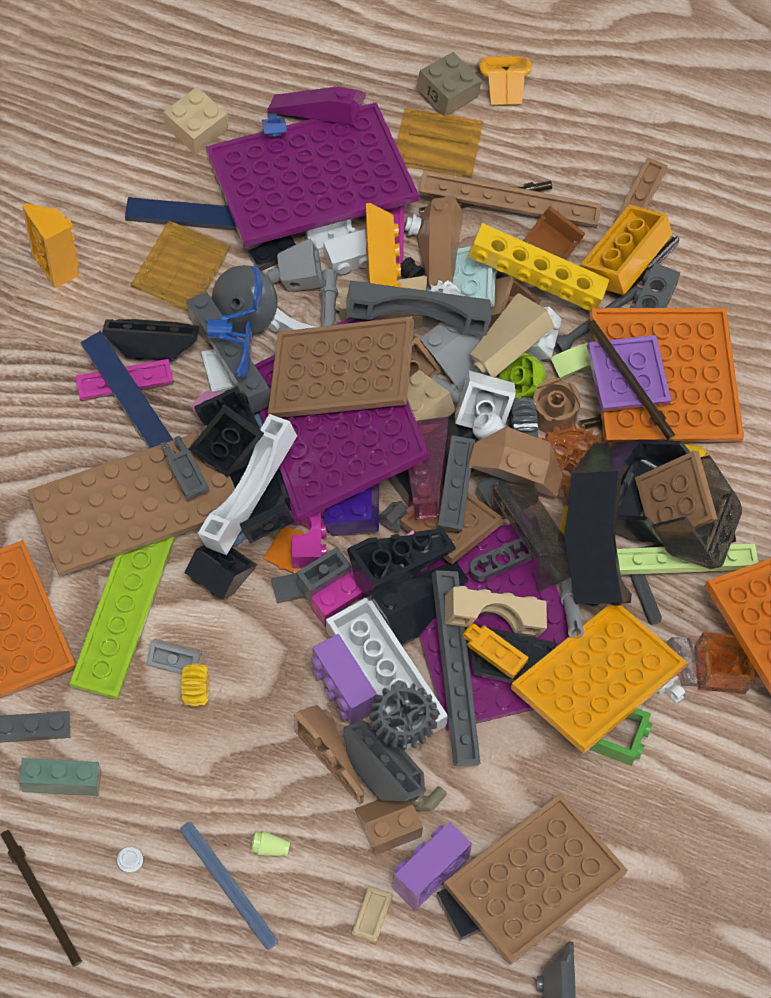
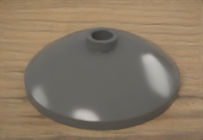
[212,265,278,334]

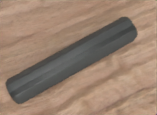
[630,574,662,625]

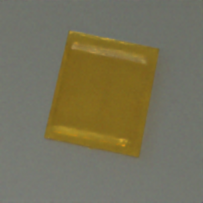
[397,108,483,178]
[131,221,230,311]

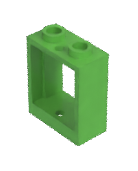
[589,708,653,766]

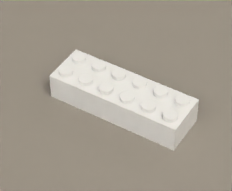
[326,597,448,749]

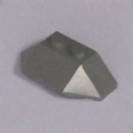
[343,720,426,801]
[537,942,576,998]

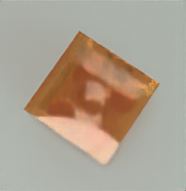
[694,632,755,694]

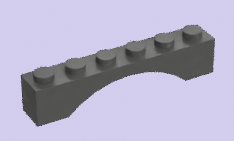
[346,280,491,336]
[186,291,271,414]

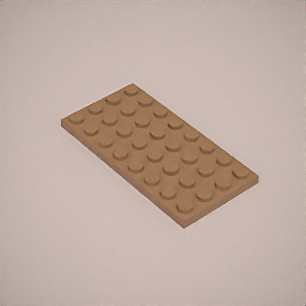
[27,432,235,577]

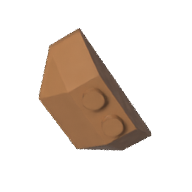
[467,427,563,497]

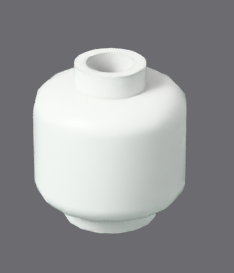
[473,412,507,440]

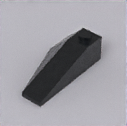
[347,528,456,601]
[373,562,468,646]

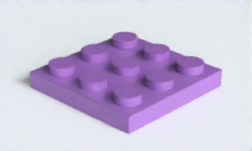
[586,335,671,412]

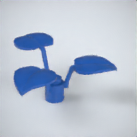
[207,266,263,377]

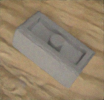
[146,639,202,674]

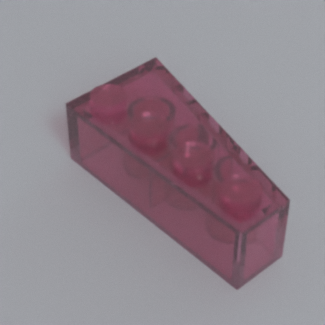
[407,416,450,520]

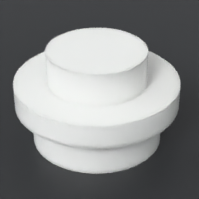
[404,213,421,236]
[117,847,143,873]

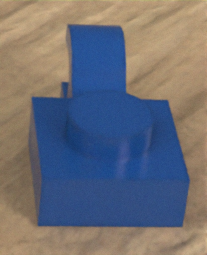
[262,113,287,136]

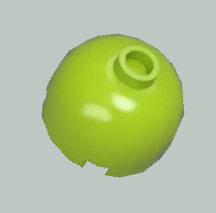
[499,352,547,399]

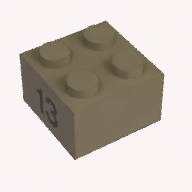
[416,52,482,117]

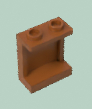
[523,206,585,260]

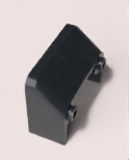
[616,440,690,543]

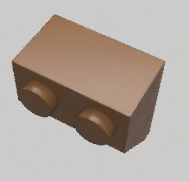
[489,276,541,328]
[355,799,423,856]

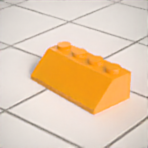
[22,203,80,288]
[365,203,402,287]
[580,204,673,295]

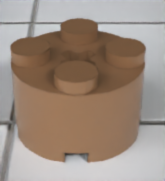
[533,378,581,434]

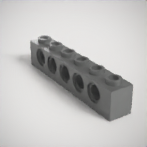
[630,263,681,308]

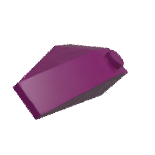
[268,87,366,125]

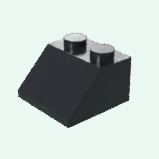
[184,545,257,599]

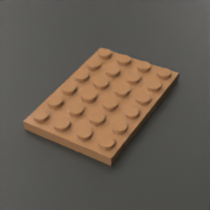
[268,316,414,418]
[443,793,628,965]

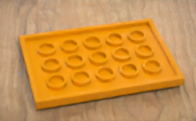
[511,605,687,754]

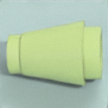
[251,830,290,857]

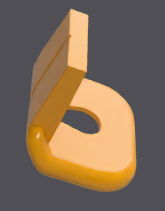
[477,56,532,105]

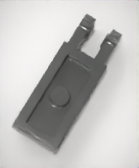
[160,436,209,501]

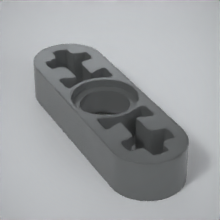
[470,537,536,582]

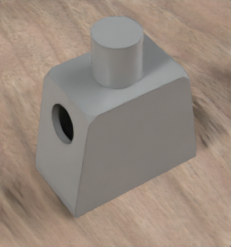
[268,239,324,292]

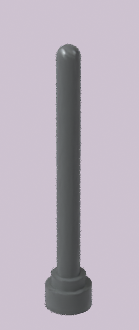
[554,286,639,354]

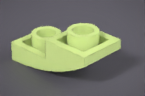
[551,341,593,380]

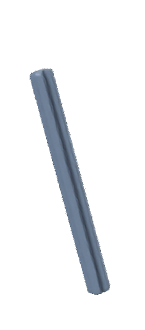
[180,822,278,950]

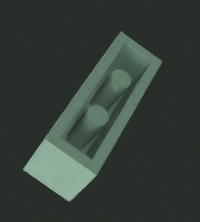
[19,758,101,796]

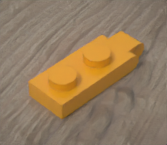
[462,623,528,679]

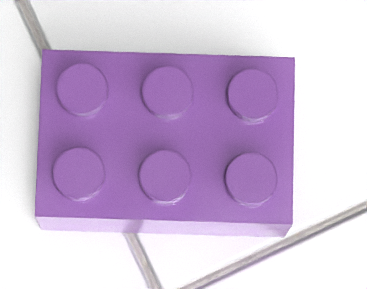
[311,633,377,724]
[393,822,472,911]

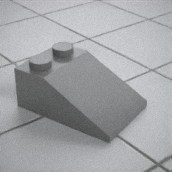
[420,321,485,391]

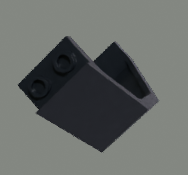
[194,386,295,543]
[564,441,647,607]

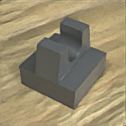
[379,501,408,532]

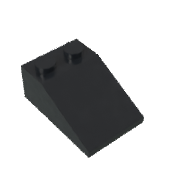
[188,405,264,477]

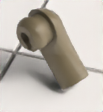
[410,786,447,811]

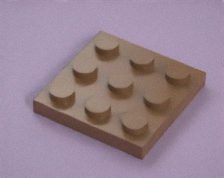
[635,451,718,545]
[400,486,503,564]

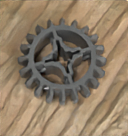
[509,397,538,438]
[370,681,439,751]

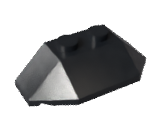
[102,319,199,360]

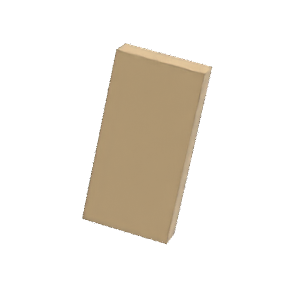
[352,886,393,944]

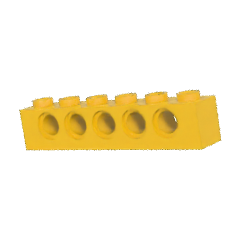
[467,223,610,310]

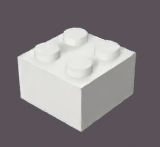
[455,371,516,428]

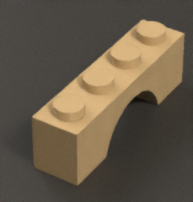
[445,586,547,637]

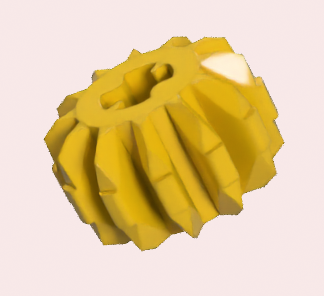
[181,664,210,706]

